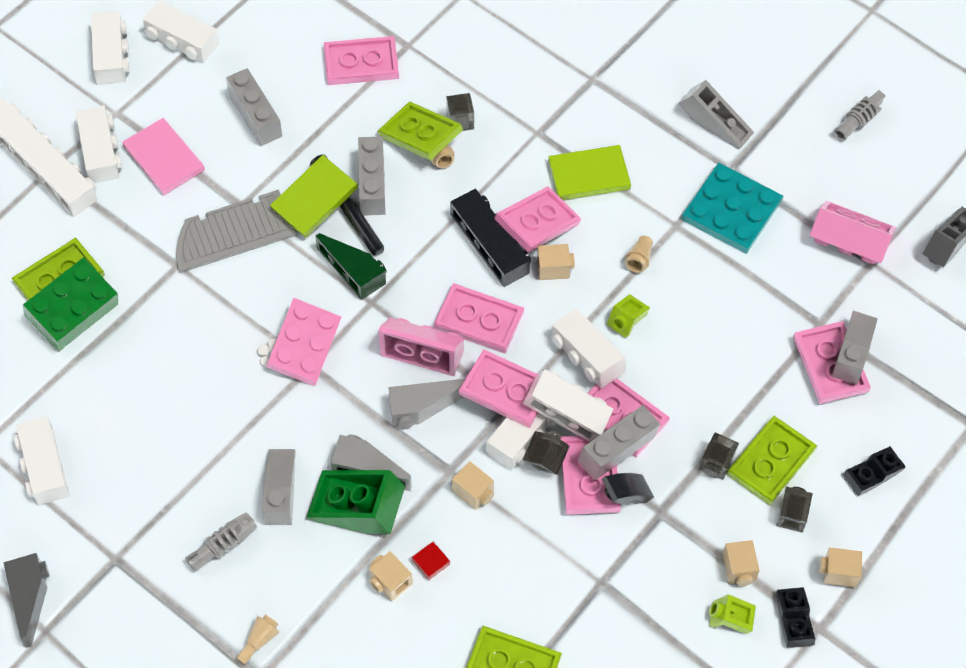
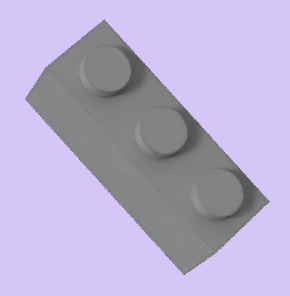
[226,68,283,146]
[358,136,386,216]
[577,405,661,481]

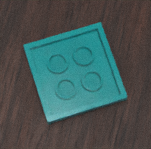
[681,162,784,254]

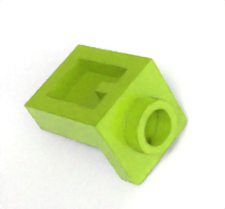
[607,294,650,338]
[709,594,756,634]

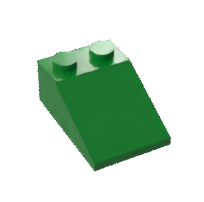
[306,470,405,534]

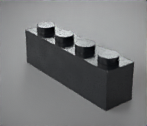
[450,188,531,287]

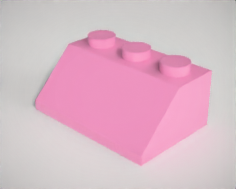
[810,200,897,264]
[379,317,464,377]

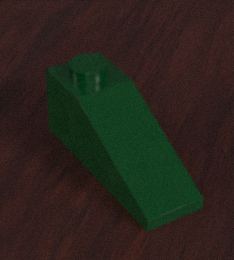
[315,233,387,300]

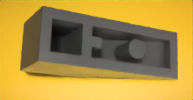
[922,206,966,268]
[3,553,50,648]

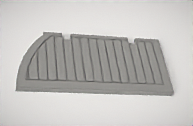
[176,189,297,273]

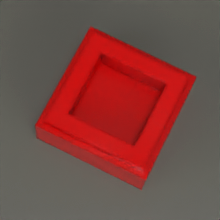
[412,541,450,580]

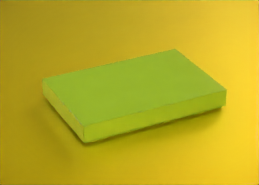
[377,101,463,161]
[548,145,631,200]
[270,155,359,239]
[11,237,105,300]
[727,415,818,506]
[466,625,562,668]

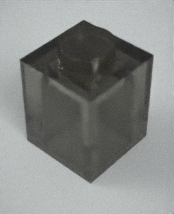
[446,93,474,131]
[523,430,570,475]
[699,432,739,480]
[776,486,813,533]

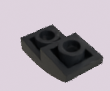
[843,446,906,496]
[602,473,654,505]
[776,587,816,648]

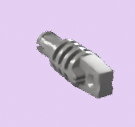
[834,90,886,141]
[185,512,257,572]

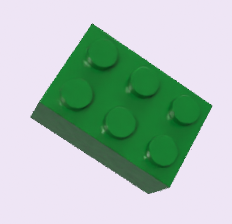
[23,257,118,352]

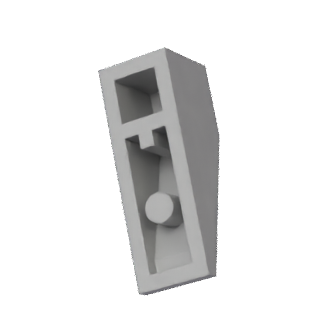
[678,80,755,149]
[832,310,878,385]
[388,379,465,428]
[331,434,412,491]
[262,449,296,525]

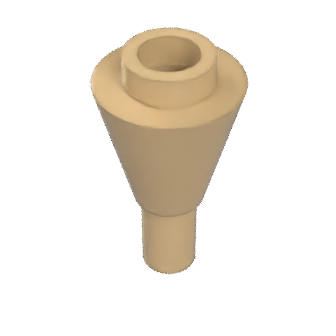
[237,614,280,665]

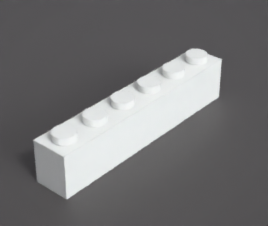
[0,98,98,217]

